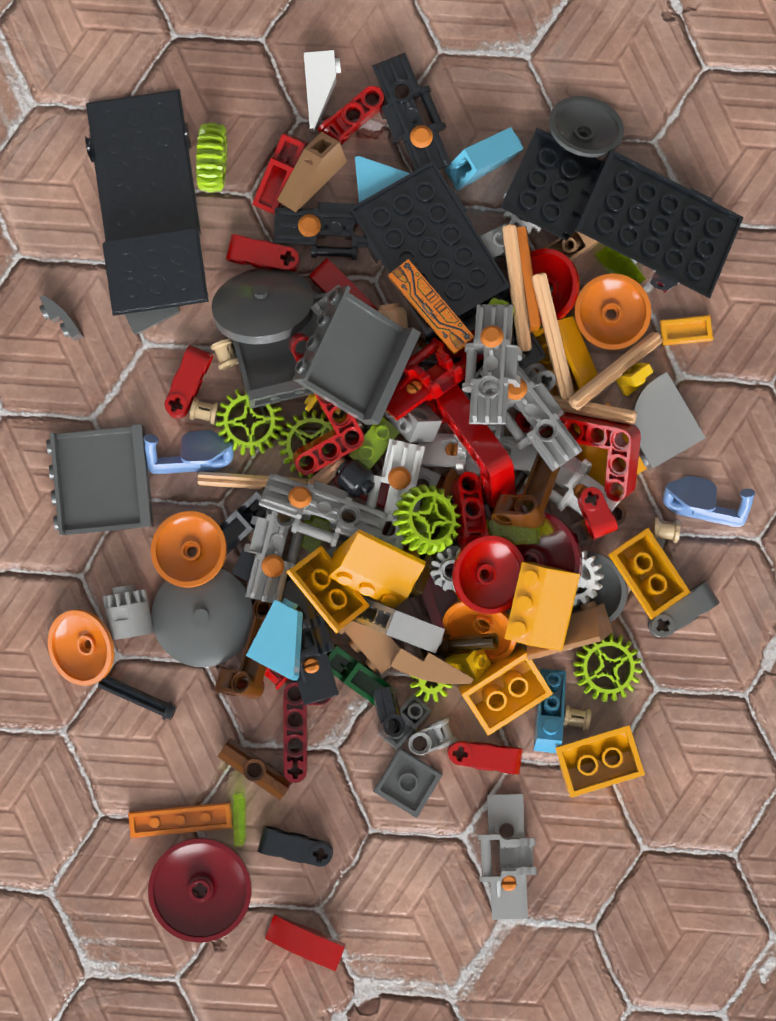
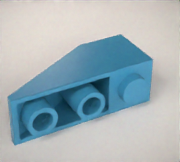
[533,669,566,753]

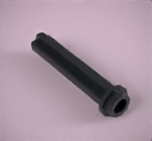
[98,675,177,720]

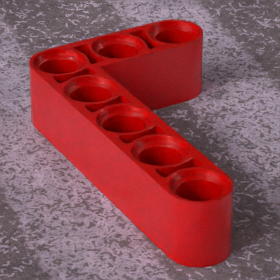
[289,333,364,475]
[431,384,516,509]
[515,411,641,501]

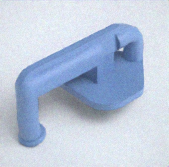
[143,430,234,474]
[663,476,755,527]

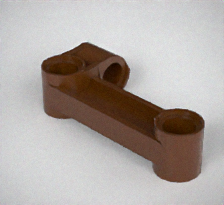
[491,430,561,529]
[214,600,273,699]

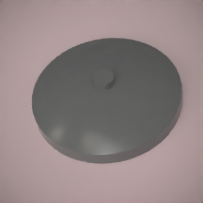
[212,268,315,344]
[152,569,254,667]

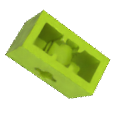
[349,417,400,470]

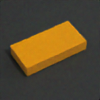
[659,315,713,346]

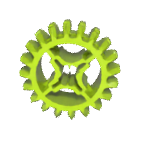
[196,123,227,193]
[216,389,285,456]
[278,410,346,479]
[392,484,461,555]
[573,633,642,702]

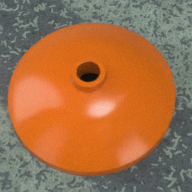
[574,273,651,350]
[151,511,227,587]
[443,600,517,663]
[48,609,114,686]

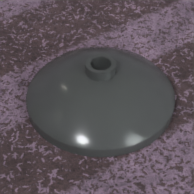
[549,96,624,157]
[572,552,628,623]

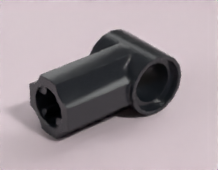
[372,686,406,738]

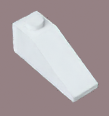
[304,50,341,134]

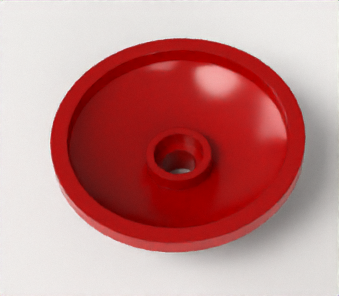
[509,248,580,325]
[452,536,525,614]

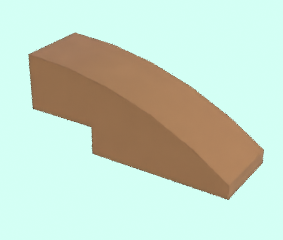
[390,648,473,684]

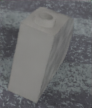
[632,372,706,470]
[353,597,445,654]

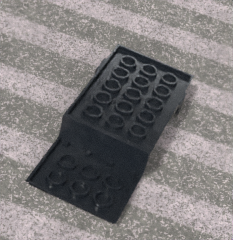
[85,89,209,316]
[501,128,744,299]
[350,161,547,396]

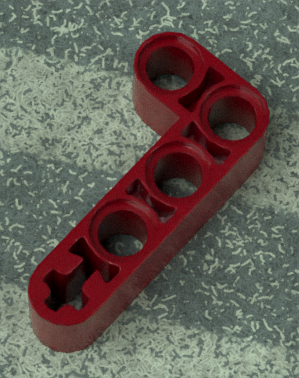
[283,681,332,783]

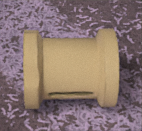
[210,338,238,370]
[189,397,220,425]
[651,517,681,543]
[563,705,591,732]

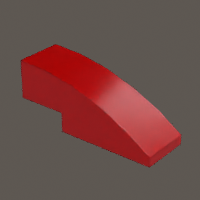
[252,132,309,215]
[265,914,345,971]

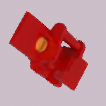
[386,330,484,420]

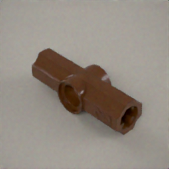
[217,738,292,800]

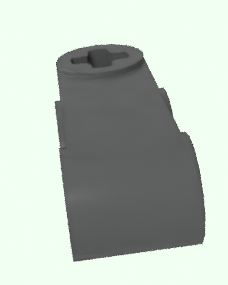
[648,581,720,637]

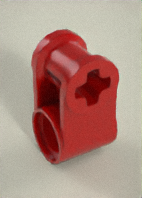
[578,487,618,540]

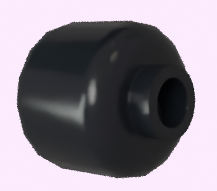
[336,459,375,497]

